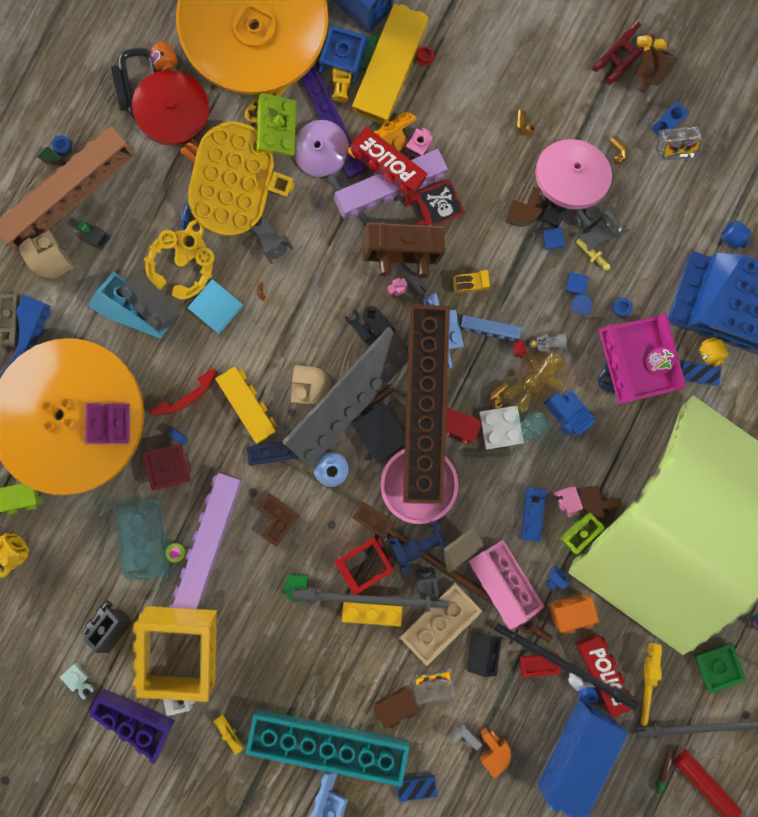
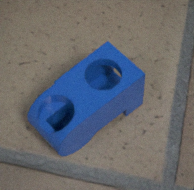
[651,101,689,139]

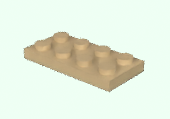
[399,582,482,666]

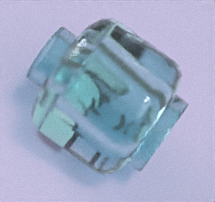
[520,411,549,440]

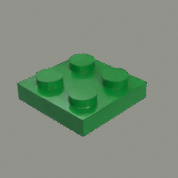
[694,642,747,694]

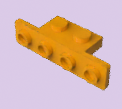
[346,112,417,158]

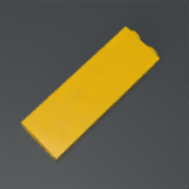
[352,3,429,125]

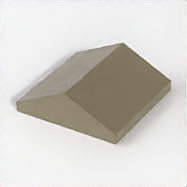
[444,527,484,573]

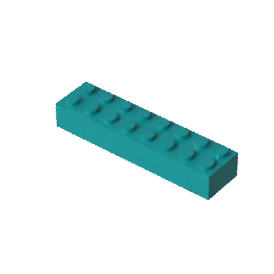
[245,709,409,787]

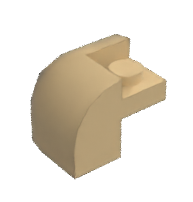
[18,230,75,279]
[291,365,332,406]

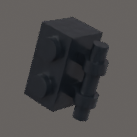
[83,601,133,653]

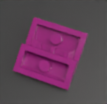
[85,403,130,444]

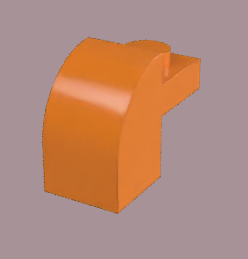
[480,727,511,779]

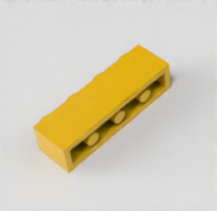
[215,366,278,444]

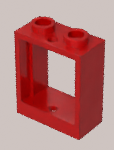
[334,536,395,595]

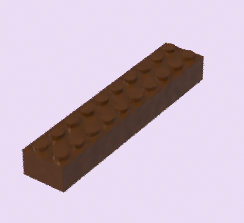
[403,305,450,504]

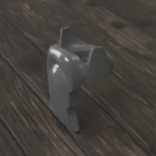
[579,207,630,252]
[251,218,294,264]

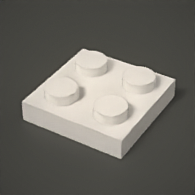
[479,406,524,450]

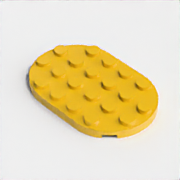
[188,122,273,236]

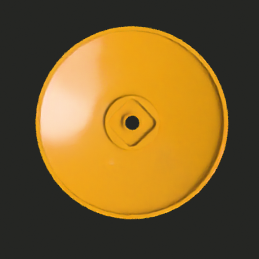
[176,0,328,95]
[0,338,144,495]

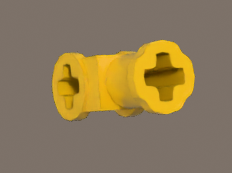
[331,68,353,103]

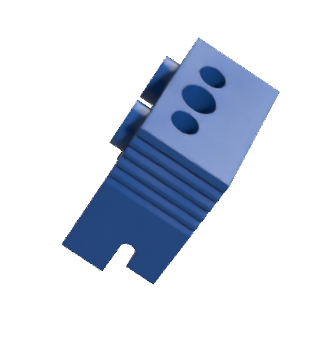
[319,25,368,85]
[543,390,597,436]

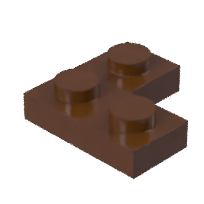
[257,493,300,547]

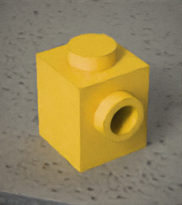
[268,171,295,197]

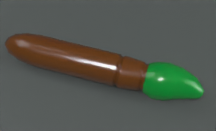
[656,747,674,795]

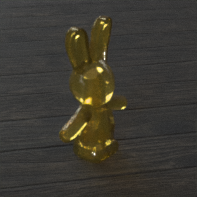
[504,351,566,412]

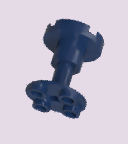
[389,521,448,576]

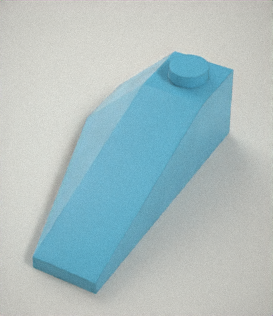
[88,272,169,339]

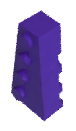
[89,689,175,765]

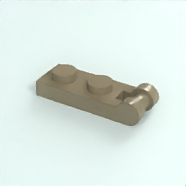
[0,294,20,348]

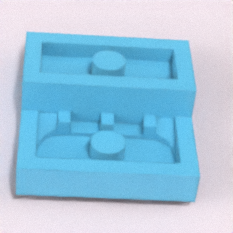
[188,279,244,334]

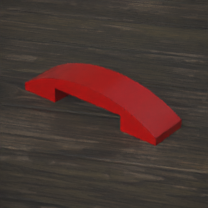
[150,368,218,416]

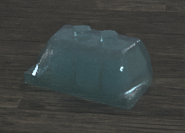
[116,499,170,581]

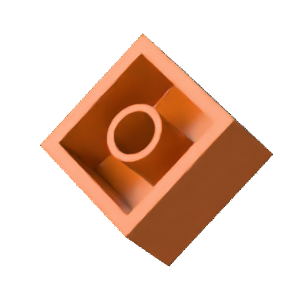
[547,594,599,634]

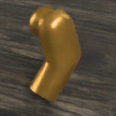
[609,135,627,165]

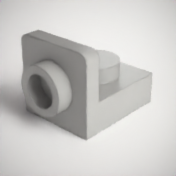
[450,723,482,750]

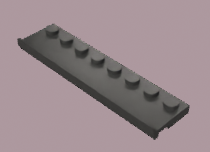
[282,327,408,468]

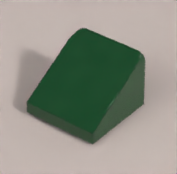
[38,147,66,166]

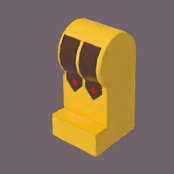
[452,270,490,293]

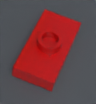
[520,653,561,677]

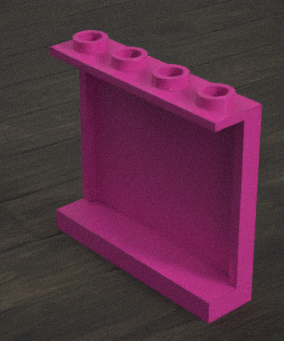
[599,313,687,405]

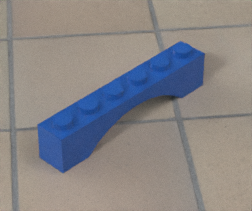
[0,295,51,379]

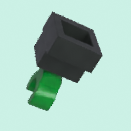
[76,220,111,250]

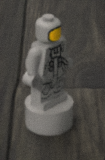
[529,334,567,352]

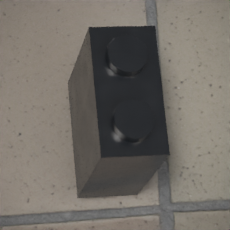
[352,402,405,463]

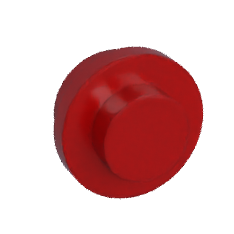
[416,46,434,66]
[514,339,527,359]

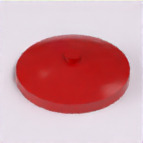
[132,70,209,146]

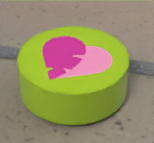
[166,543,186,563]

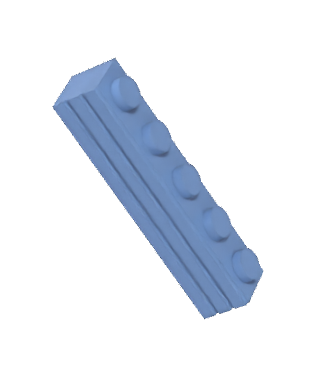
[460,315,522,342]

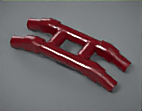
[592,20,656,85]

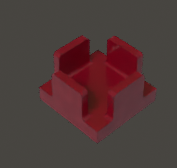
[143,444,192,491]

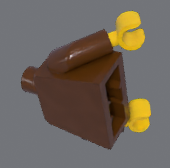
[636,36,678,93]

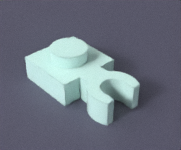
[60,662,96,699]

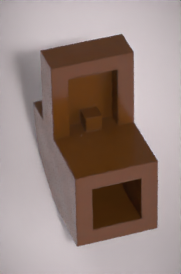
[505,187,542,227]
[576,485,622,517]

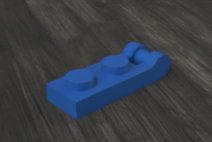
[520,486,546,542]

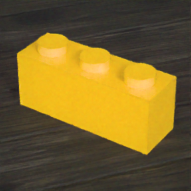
[342,602,402,626]

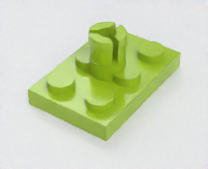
[257,92,296,157]

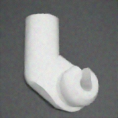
[568,673,595,691]

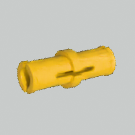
[213,714,245,755]

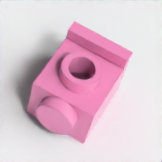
[405,128,433,158]
[554,486,583,517]

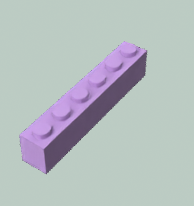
[334,149,448,219]

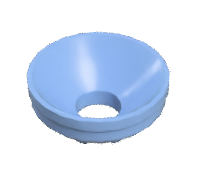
[314,452,348,487]

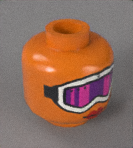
[150,42,178,71]

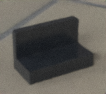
[467,633,502,677]

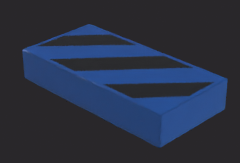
[681,361,722,386]
[397,775,438,802]

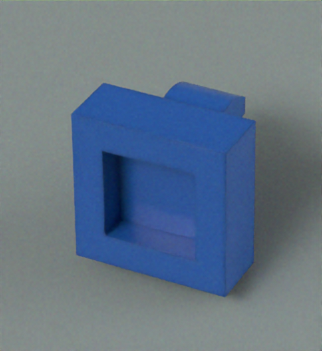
[546,565,569,591]

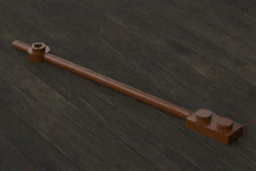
[352,502,553,643]

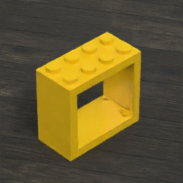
[133,606,217,702]

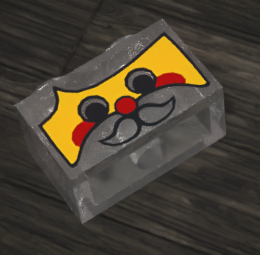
[655,126,703,161]
[413,668,456,705]

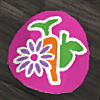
[646,347,677,375]

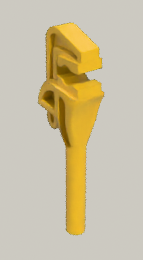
[640,643,662,726]

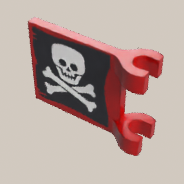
[403,179,465,226]

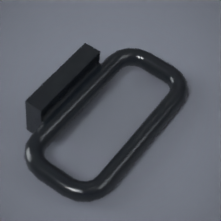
[111,48,158,119]

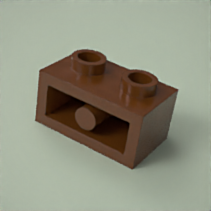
[373,685,419,729]

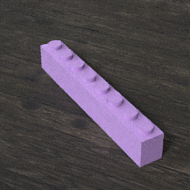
[169,473,243,609]

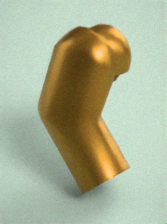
[516,110,536,136]
[489,381,509,409]

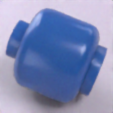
[721,221,752,250]

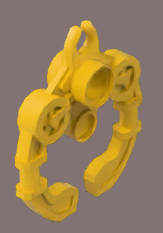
[144,219,215,300]

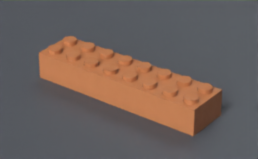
[0,126,136,251]

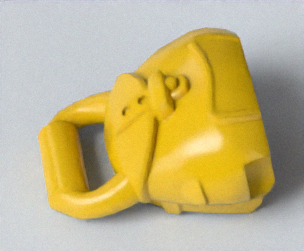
[0,533,29,578]

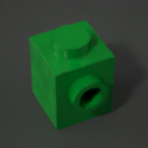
[284,573,308,603]

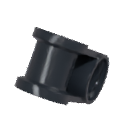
[363,306,396,339]

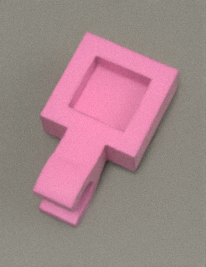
[387,277,408,297]

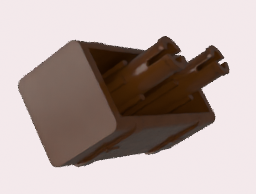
[362,222,445,279]

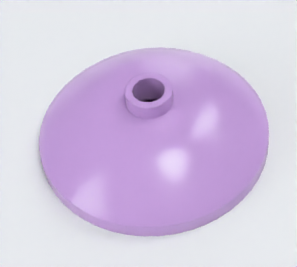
[294,120,349,177]

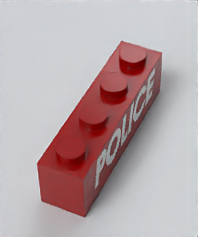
[351,126,428,198]
[575,633,632,718]

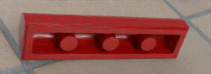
[672,749,742,817]

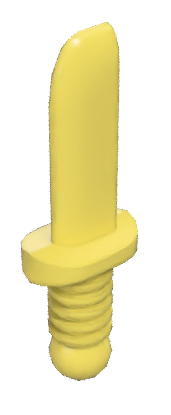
[575,239,610,271]

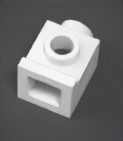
[163,699,195,716]

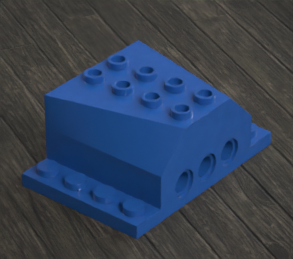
[668,251,758,355]

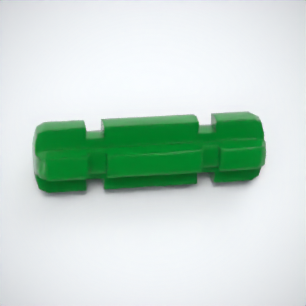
[360,34,380,71]

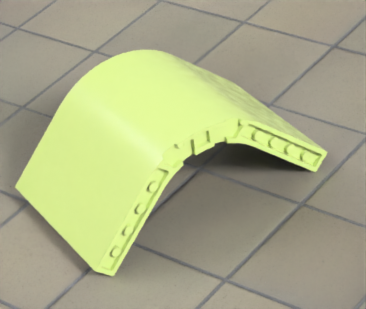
[568,395,758,655]

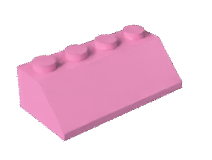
[468,540,545,630]

